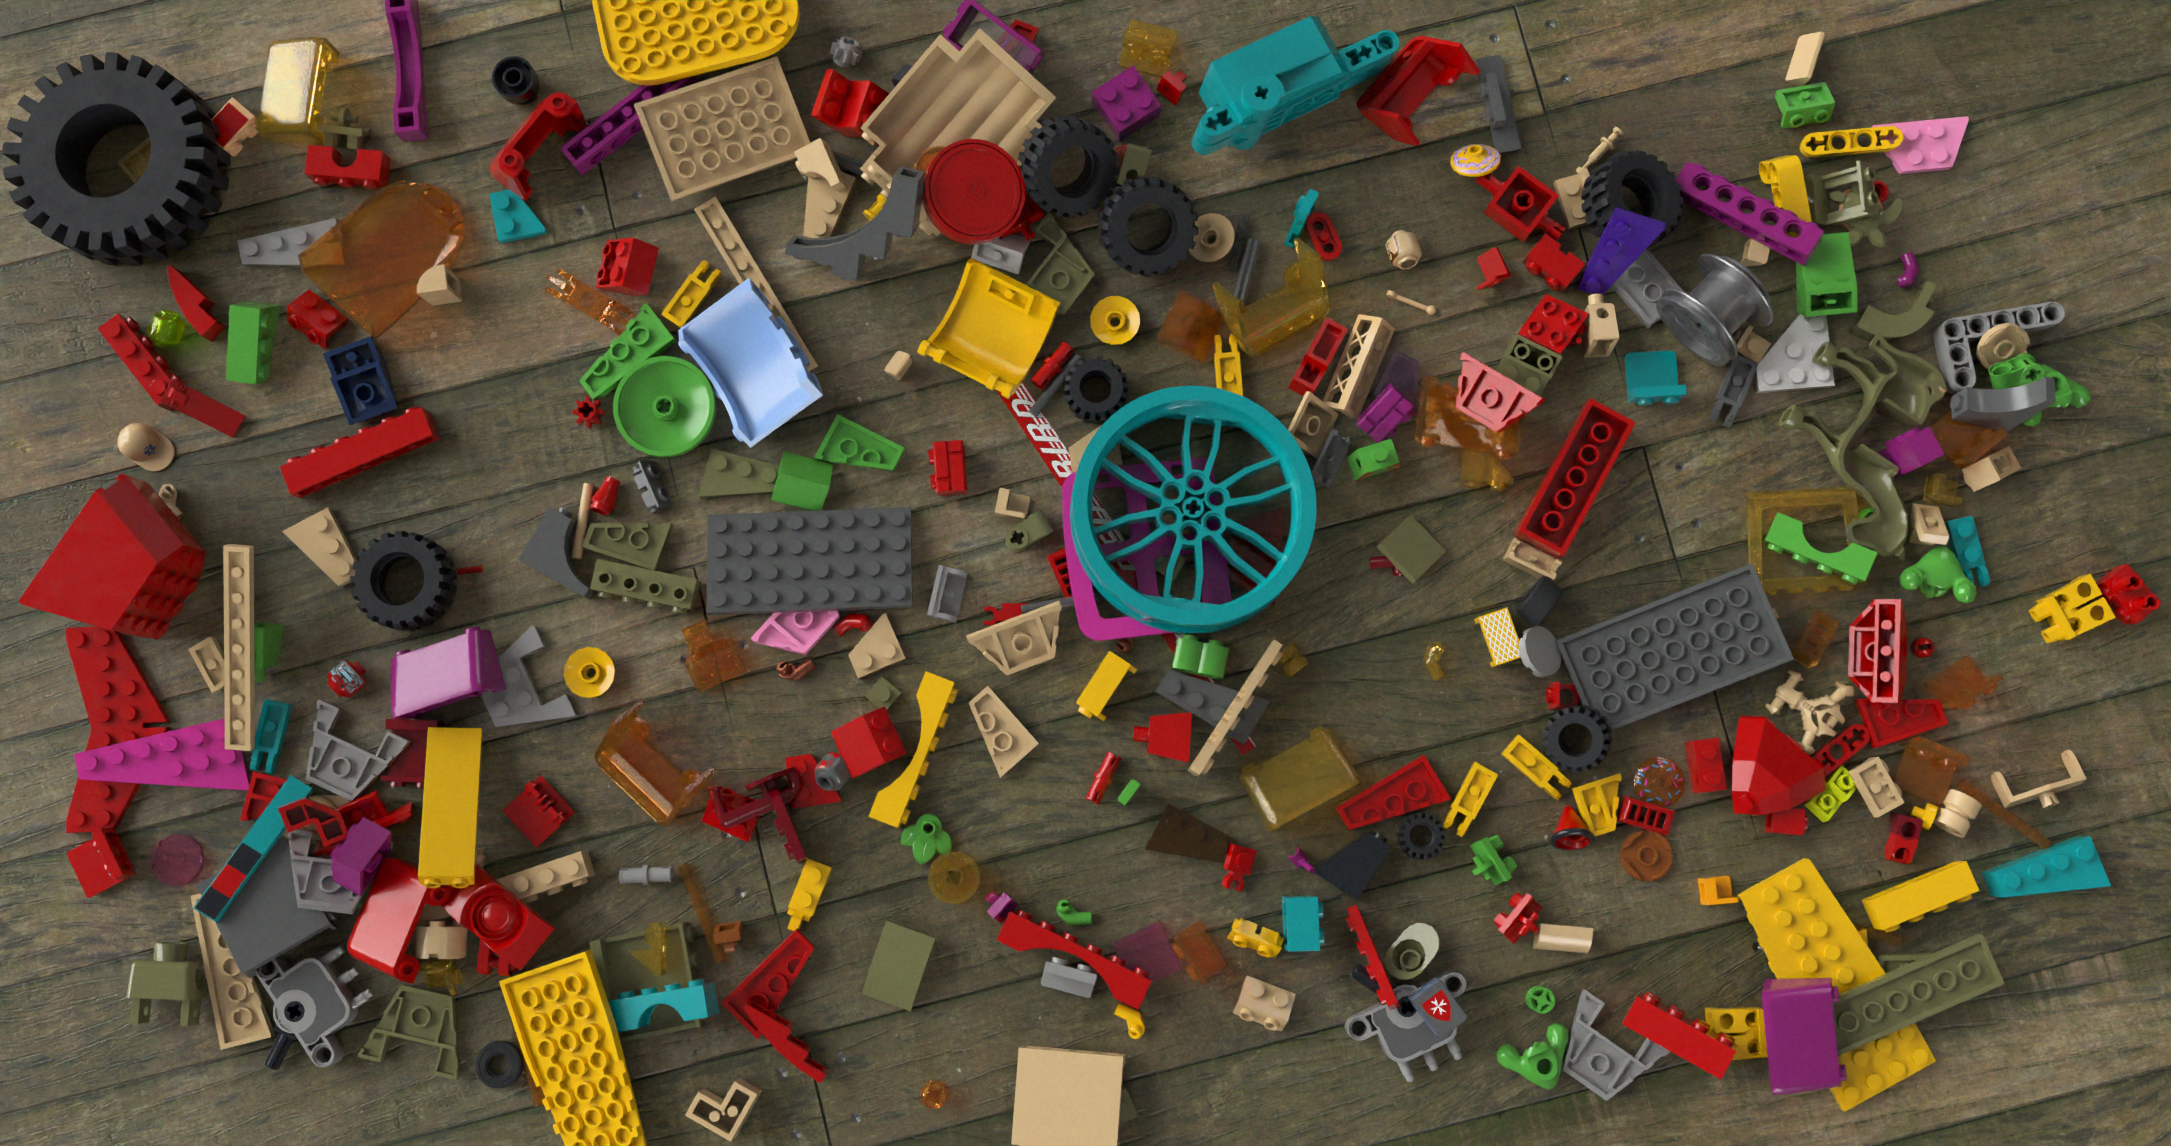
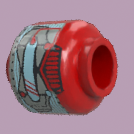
[326,660,367,698]

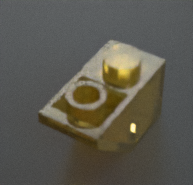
[1458,449,1514,491]

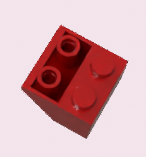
[596,237,659,296]

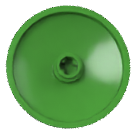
[613,356,716,458]

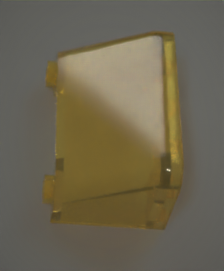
[255,37,340,146]
[1238,725,1362,831]

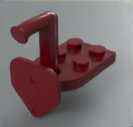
[706,767,807,863]

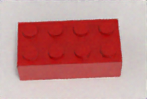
[1622,991,1738,1079]

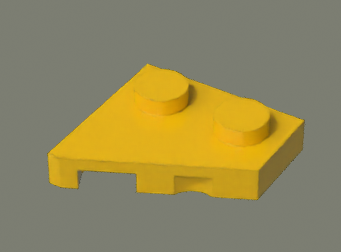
[1572,773,1622,836]

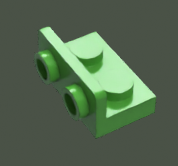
[1775,82,1835,129]

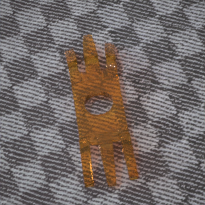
[545,269,633,335]

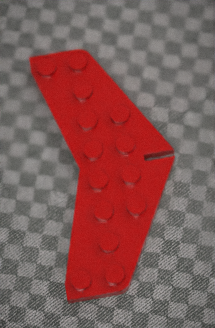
[66,626,171,833]

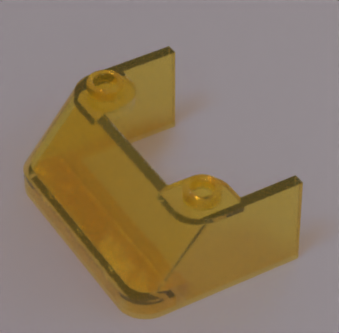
[1213,238,1331,357]

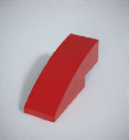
[167,265,226,342]
[1288,317,1348,396]

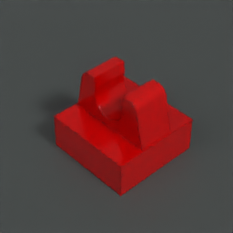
[1156,70,1188,105]

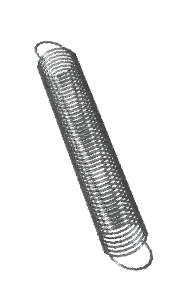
[1228,208,1250,279]

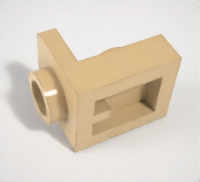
[1733,324,1771,364]

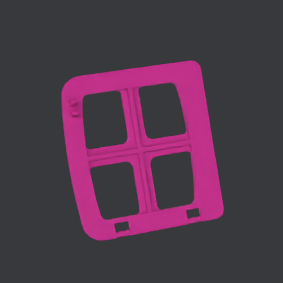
[1062,457,1232,641]

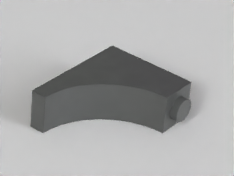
[1950,377,2056,432]
[518,506,595,600]

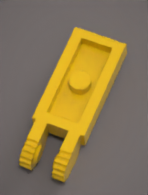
[661,260,722,328]
[1214,334,1243,396]
[1501,734,1572,800]
[1443,762,1498,837]

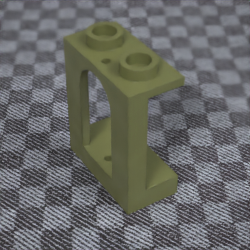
[1804,160,1879,229]

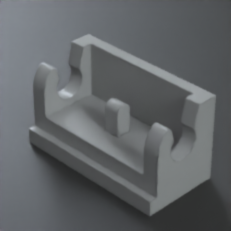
[927,565,968,623]

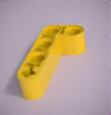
[1759,155,1812,258]

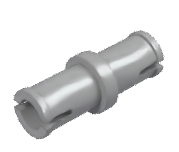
[619,865,674,885]

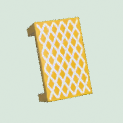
[1474,608,1521,668]

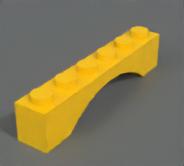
[868,671,958,828]

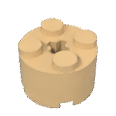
[412,917,468,959]

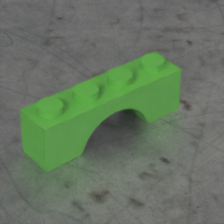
[1763,512,1878,585]

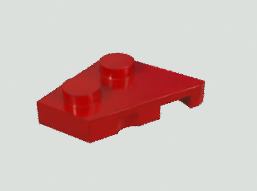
[240,772,306,821]

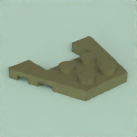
[1002,212,1095,316]
[357,984,460,1080]

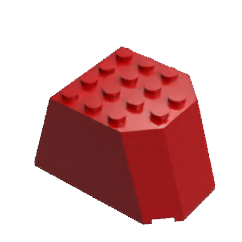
[18,473,205,640]

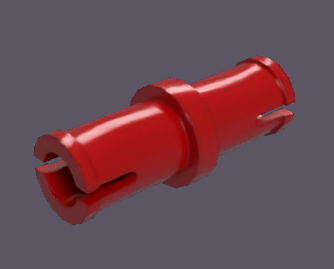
[1030,342,1075,390]
[1085,752,1122,805]

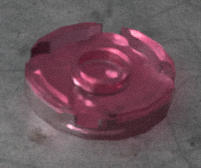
[150,834,205,886]

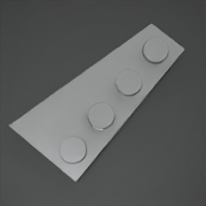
[238,218,348,268]

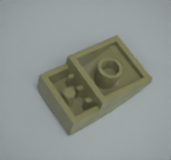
[862,920,937,1012]

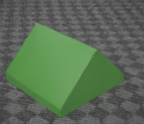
[771,451,833,511]

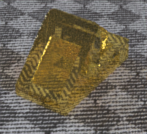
[629,921,667,976]

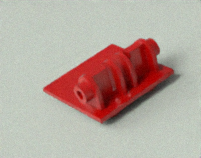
[1518,294,1589,355]
[502,775,575,848]

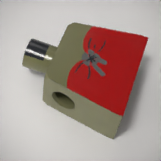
[1114,143,1152,188]

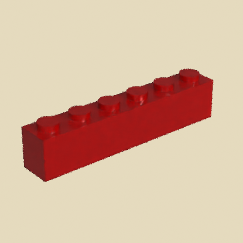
[280,406,440,498]

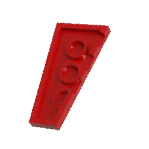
[1335,755,1451,830]

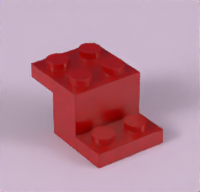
[811,69,890,146]

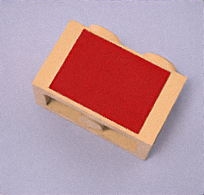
[211,97,261,156]

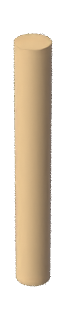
[571,483,594,560]

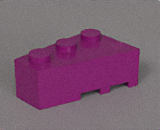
[1878,426,1945,479]

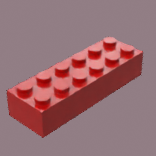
[1513,398,1636,559]

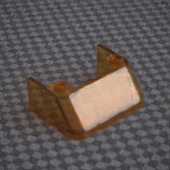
[595,699,716,826]

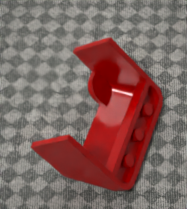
[1356,36,1481,146]

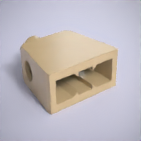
[1582,294,1619,358]

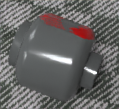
[814,752,851,791]

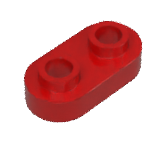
[1305,212,1342,261]

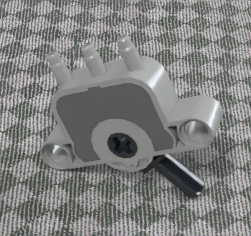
[257,946,373,1070]
[1345,964,1466,1082]

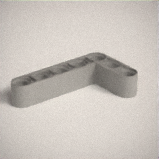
[1933,302,2065,395]

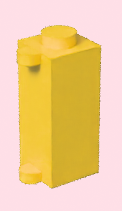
[1076,651,1137,721]

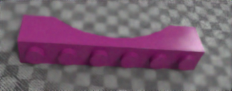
[385,0,429,142]

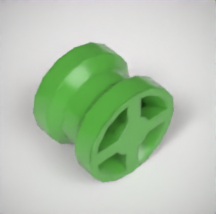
[1525,986,1555,1014]

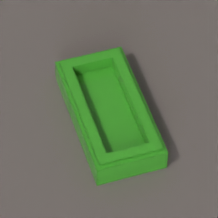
[1117,779,1141,806]

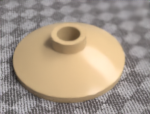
[1188,213,1235,262]

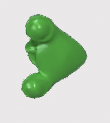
[2022,364,2091,427]
[1899,545,1977,604]
[1496,1023,1569,1090]

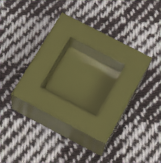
[866,677,902,711]

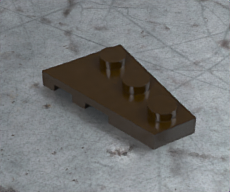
[1145,803,1237,863]

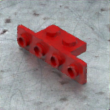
[313,790,415,857]

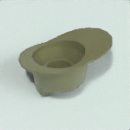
[1384,923,1440,980]

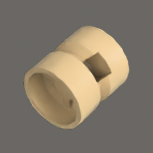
[1933,789,1982,838]

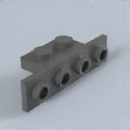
[1476,54,1522,154]

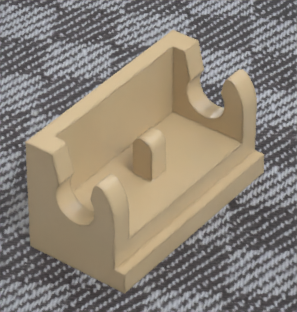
[1502,538,1562,581]

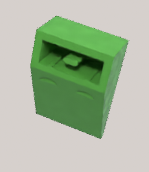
[1796,232,1857,317]

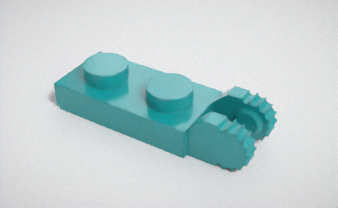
[1944,516,1990,586]
[250,699,293,774]

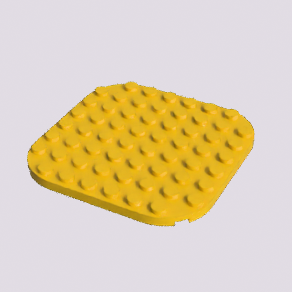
[592,0,800,86]

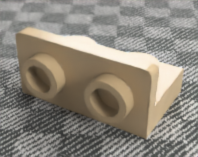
[1553,168,1590,230]
[1848,756,1905,818]

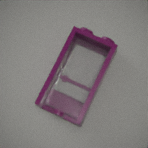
[943,0,1047,75]

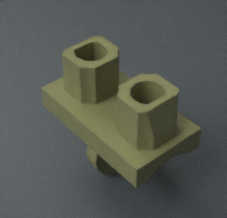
[317,107,371,150]

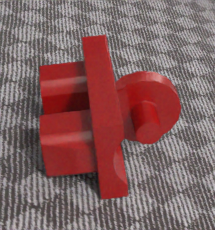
[1494,893,1543,944]

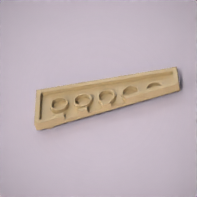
[1188,640,1283,776]
[190,893,275,1050]

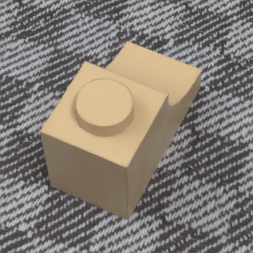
[795,138,848,192]
[1961,446,2021,492]

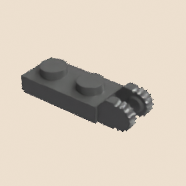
[1709,354,1758,428]

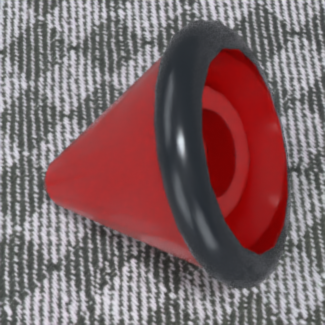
[1550,806,1595,851]

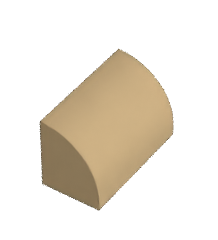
[417,264,462,306]
[1533,923,1593,953]

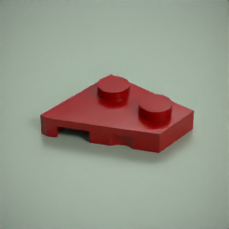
[785,754,842,809]

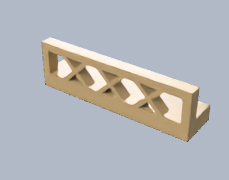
[1323,314,1395,420]

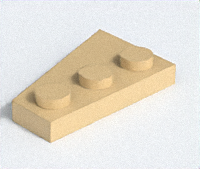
[803,172,857,238]
[282,507,358,587]
[969,686,1039,778]

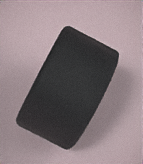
[1516,576,1563,626]

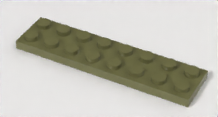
[1833,934,2005,1056]

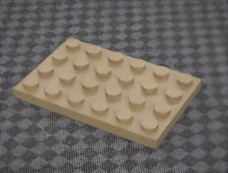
[634,56,810,201]

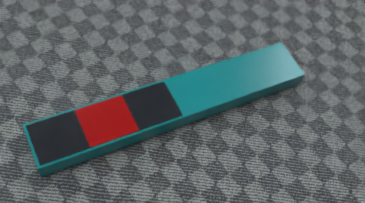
[193,775,314,923]

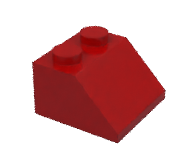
[831,706,906,779]

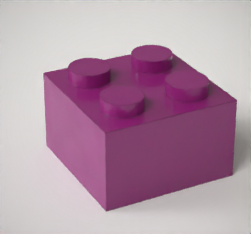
[1092,65,1161,141]
[331,817,391,896]

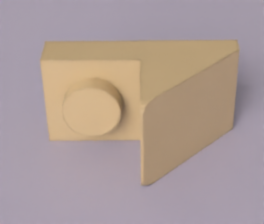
[1908,503,1949,546]

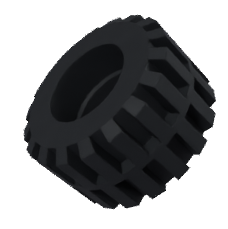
[1064,356,1128,424]
[1543,705,1613,772]

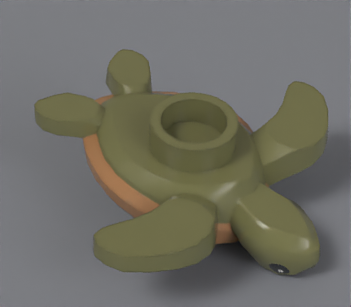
[1829,181,1903,248]

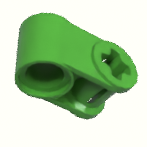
[1988,353,2045,389]

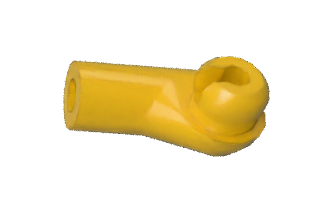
[1114,1003,1145,1039]

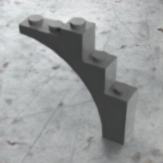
[785,166,925,281]

